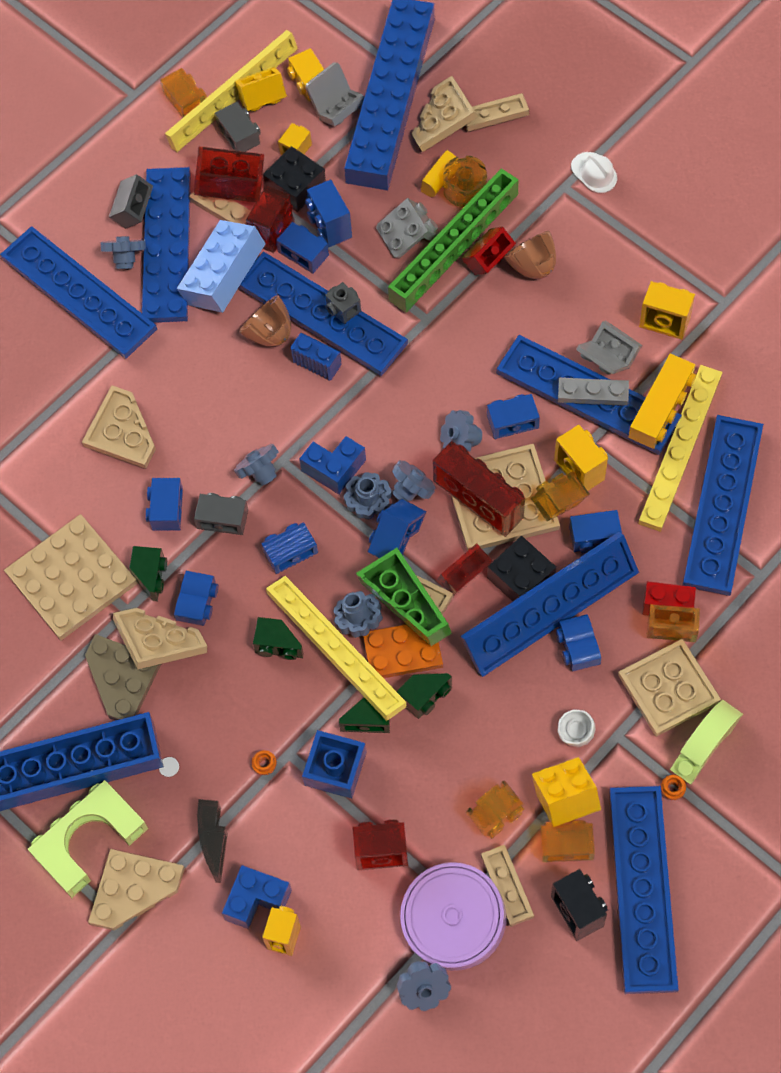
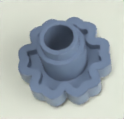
[100,236,146,269]
[440,410,482,457]
[234,444,279,486]
[392,460,436,502]
[344,472,392,520]
[333,591,383,637]
[397,961,451,1011]

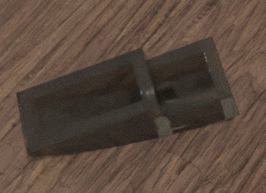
[197,799,228,883]

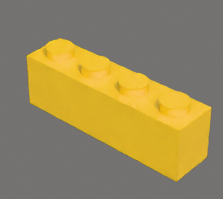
[628,353,697,449]

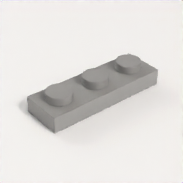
[558,378,629,406]

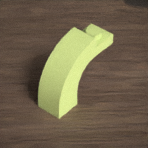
[670,700,743,784]

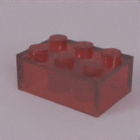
[194,146,264,203]

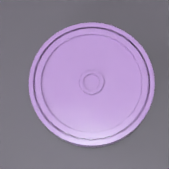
[400,863,506,971]

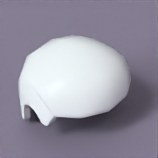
[558,709,596,747]

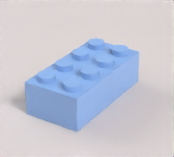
[177,220,266,313]

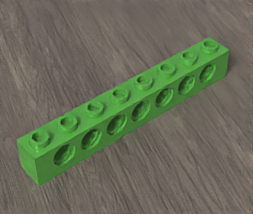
[388,168,519,313]

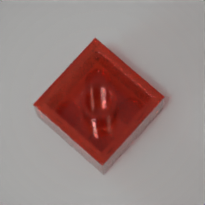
[246,186,295,253]
[353,820,408,870]

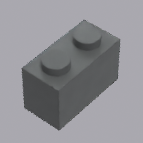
[215,102,261,155]
[109,174,153,229]
[194,493,248,535]

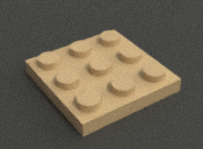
[618,639,721,737]

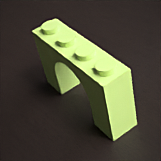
[28,780,148,898]

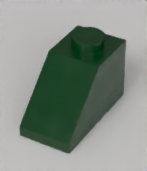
[339,697,390,733]

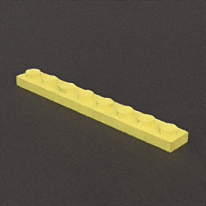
[165,30,298,152]
[638,365,722,532]
[266,576,406,721]

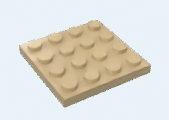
[443,444,560,552]
[4,514,138,641]

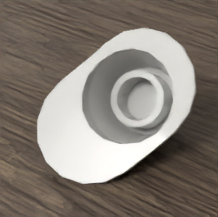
[571,152,617,193]

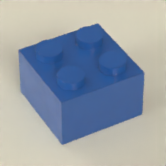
[305,179,352,248]
[302,730,367,799]

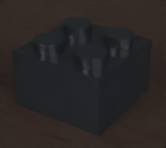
[263,146,326,212]
[487,536,556,601]
[551,869,608,941]

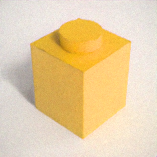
[278,123,312,155]

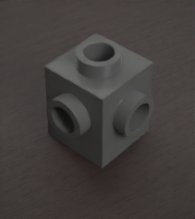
[325,282,361,324]

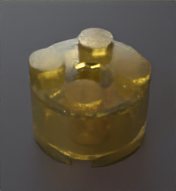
[443,156,487,208]
[466,780,525,839]

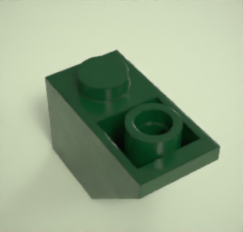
[129,546,167,602]
[253,617,304,660]
[396,673,452,719]

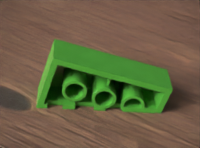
[356,548,452,646]

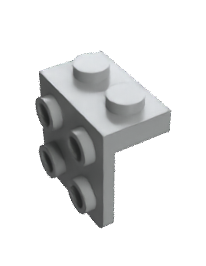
[305,62,364,126]
[376,198,438,258]
[576,321,643,374]

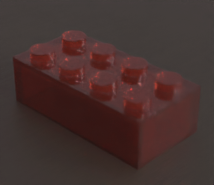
[433,441,525,537]

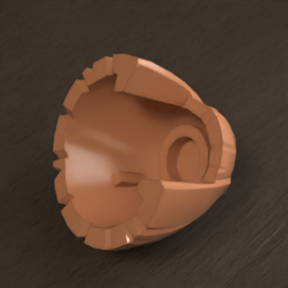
[504,231,556,279]
[239,295,291,347]

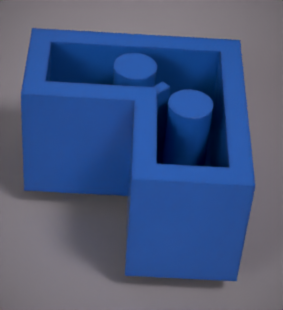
[299,436,366,495]
[368,499,427,558]
[222,865,292,929]

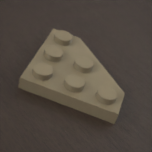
[85,634,161,721]

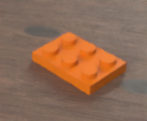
[363,624,443,678]

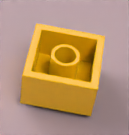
[639,281,695,340]
[554,424,608,494]
[532,757,601,827]

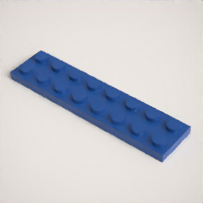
[142,167,191,323]
[0,226,157,359]
[239,251,408,376]
[496,335,682,455]
[682,415,763,596]
[461,532,639,677]
[609,786,679,994]

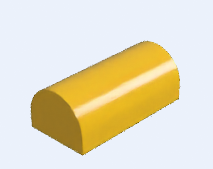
[421,150,460,197]

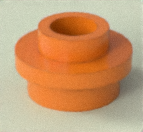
[252,750,277,775]
[661,775,686,800]

